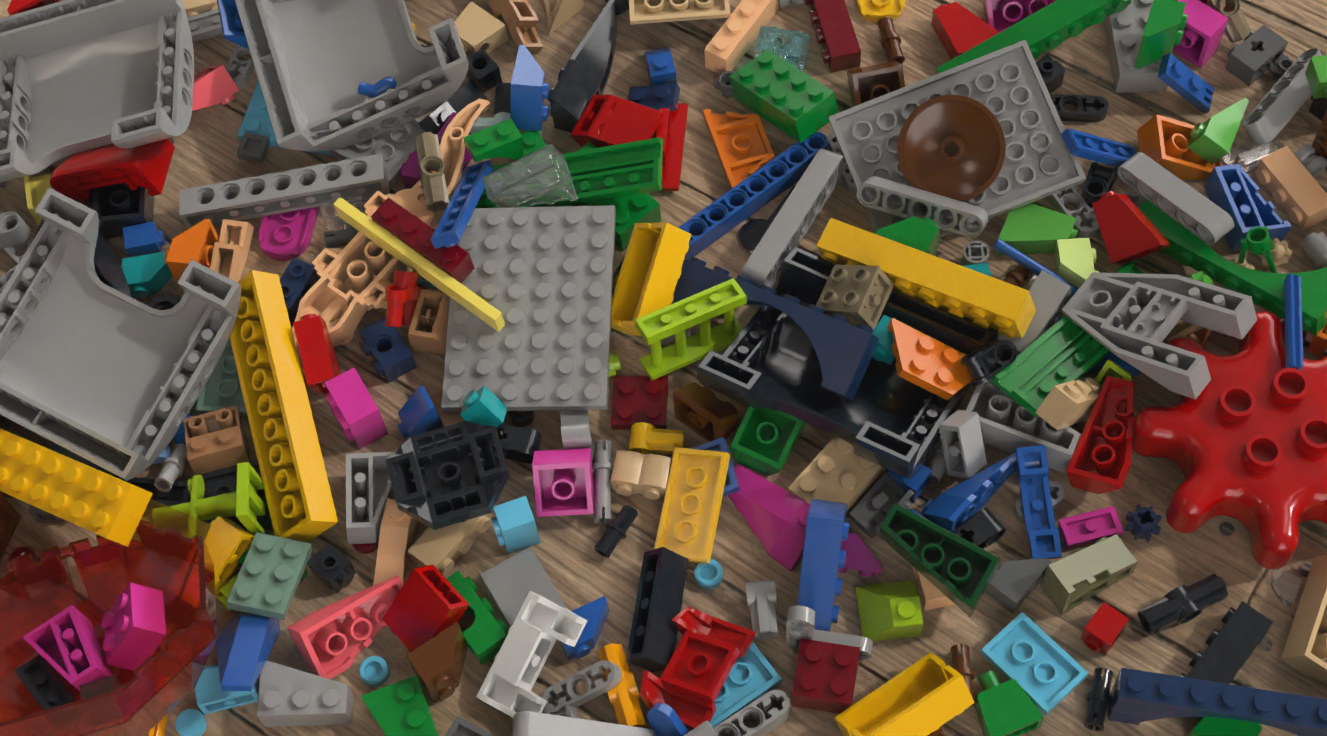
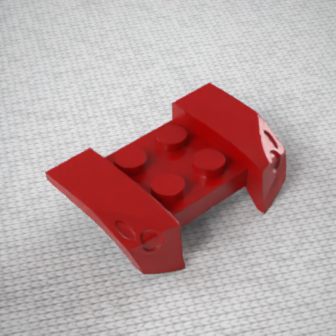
[640,606,756,730]

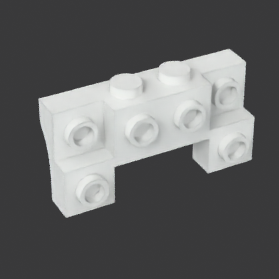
[476,591,588,718]

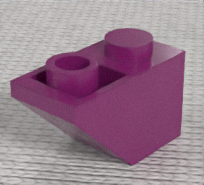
[838,531,883,577]

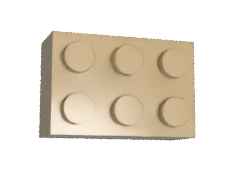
[788,436,886,520]

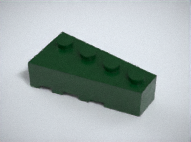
[880,502,1000,617]

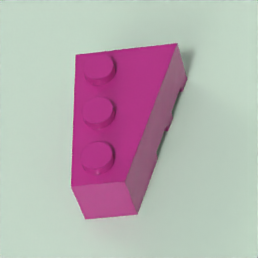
[22,605,115,700]

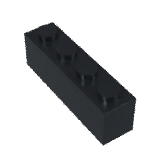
[626,547,689,672]
[1179,601,1273,720]

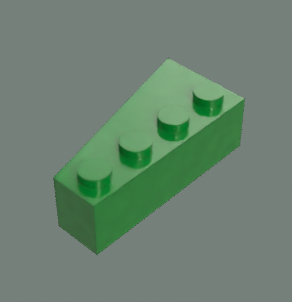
[360,675,439,736]

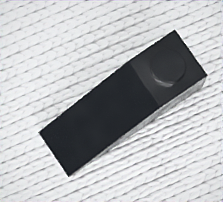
[418,79,487,134]

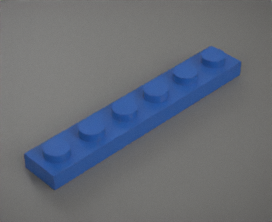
[430,160,494,249]

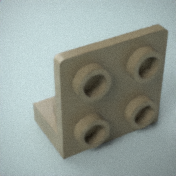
[816,265,894,331]

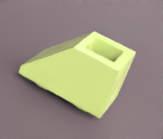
[1054,238,1099,288]

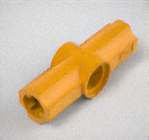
[598,643,646,728]

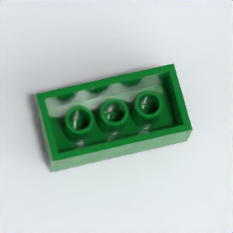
[729,49,839,143]
[571,142,661,252]

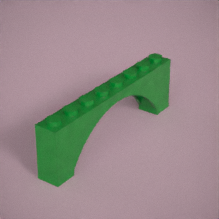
[1139,200,1327,336]

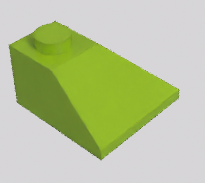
[855,580,924,642]

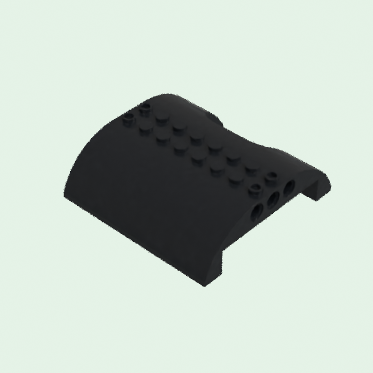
[697,247,993,479]

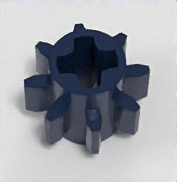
[1125,504,1162,542]

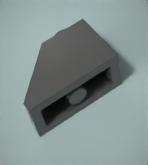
[985,558,1052,614]

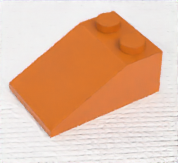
[1137,114,1224,180]

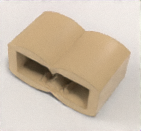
[610,450,672,500]

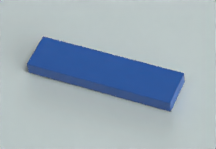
[1061,128,1136,167]

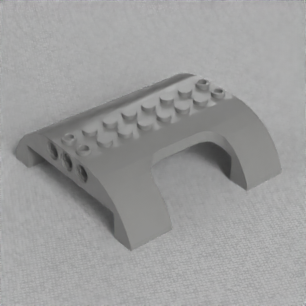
[0,0,194,183]
[235,0,469,151]
[0,188,241,481]

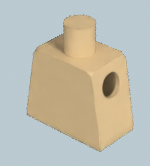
[455,1,508,55]

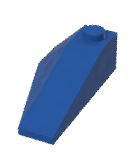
[922,452,1017,533]
[215,611,280,691]

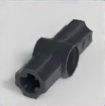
[1137,573,1228,635]

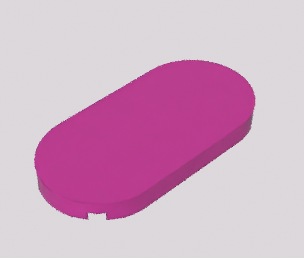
[258,206,320,261]

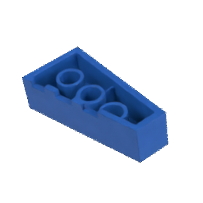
[797,499,850,632]

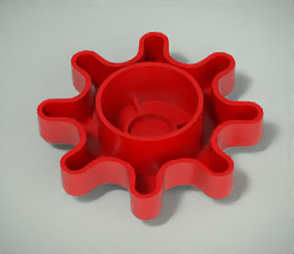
[1132,311,1327,570]

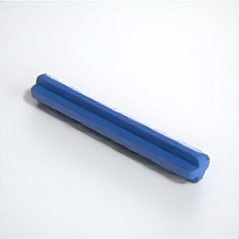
[1284,274,1304,371]

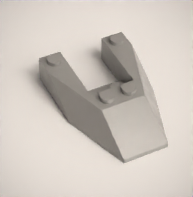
[1062,272,1257,400]

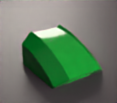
[730,406,807,476]

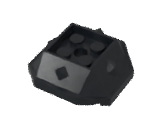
[386,421,510,530]

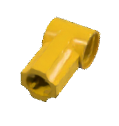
[628,422,685,455]

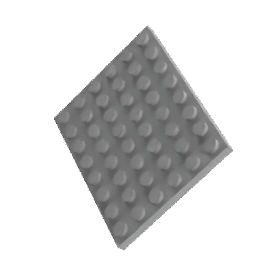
[829,40,1086,238]
[441,205,616,411]

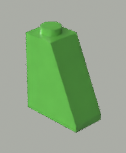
[995,203,1078,255]

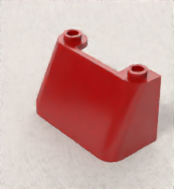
[50,138,175,205]

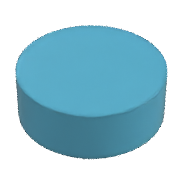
[694,559,723,589]
[359,656,390,687]
[175,709,207,736]

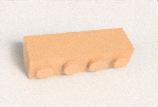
[704,0,779,75]

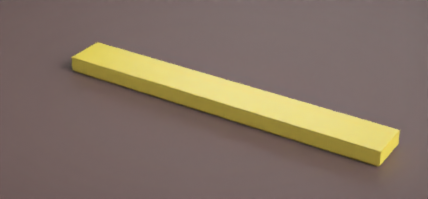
[333,198,505,332]

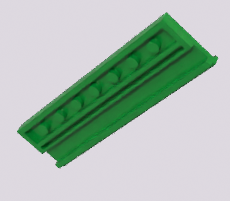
[475,137,664,208]
[990,260,1150,418]

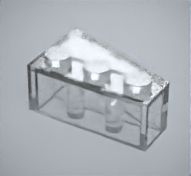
[482,144,578,208]

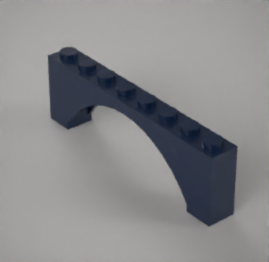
[672,256,880,401]
[1108,668,1327,736]

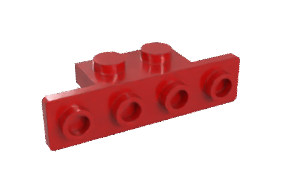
[654,103,688,191]

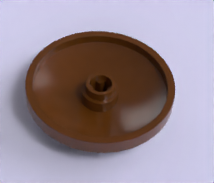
[897,95,1006,201]

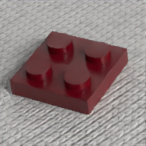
[611,376,669,430]

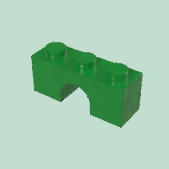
[446,570,508,665]

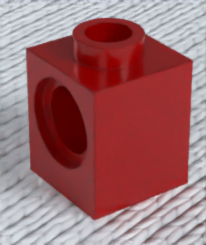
[1080,602,1129,656]

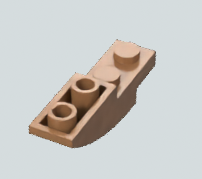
[488,0,544,53]

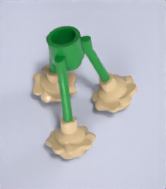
[1229,226,1292,273]

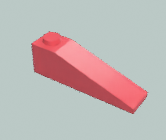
[192,64,239,111]
[287,575,403,679]

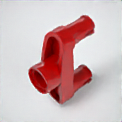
[385,271,422,327]

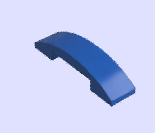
[1016,445,1062,559]

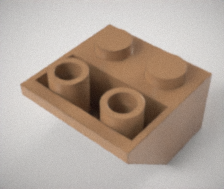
[408,289,450,356]
[183,405,251,475]

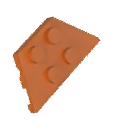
[703,109,774,189]
[887,318,972,401]

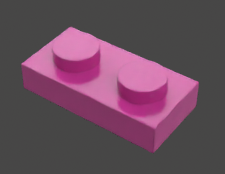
[1058,506,1124,550]

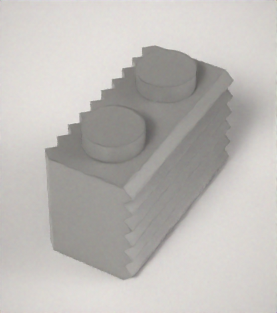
[938,410,987,478]

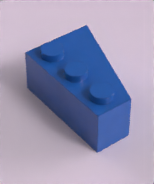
[1203,164,1292,251]

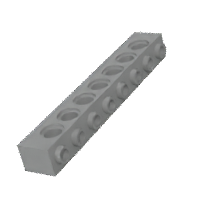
[179,154,390,230]

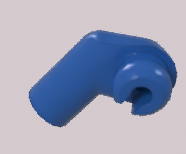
[358,76,396,98]

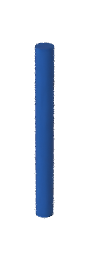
[993,238,1079,297]

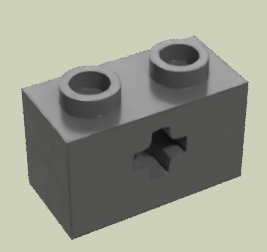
[1226,25,1288,86]

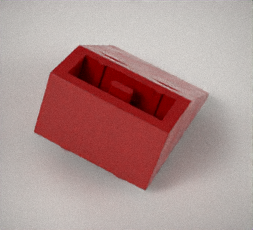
[570,95,664,148]

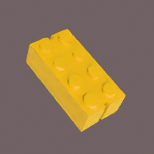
[611,222,692,336]
[834,652,974,736]

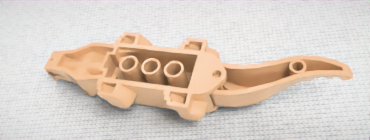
[291,99,491,375]

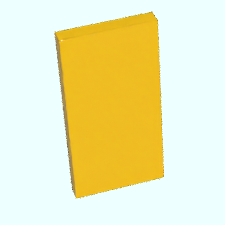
[654,447,730,564]

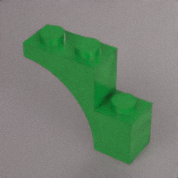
[463,118,548,162]

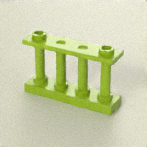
[635,278,747,380]

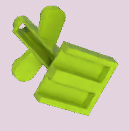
[154,462,265,549]

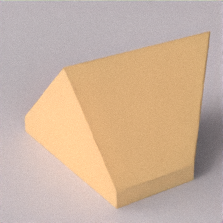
[542,0,584,35]

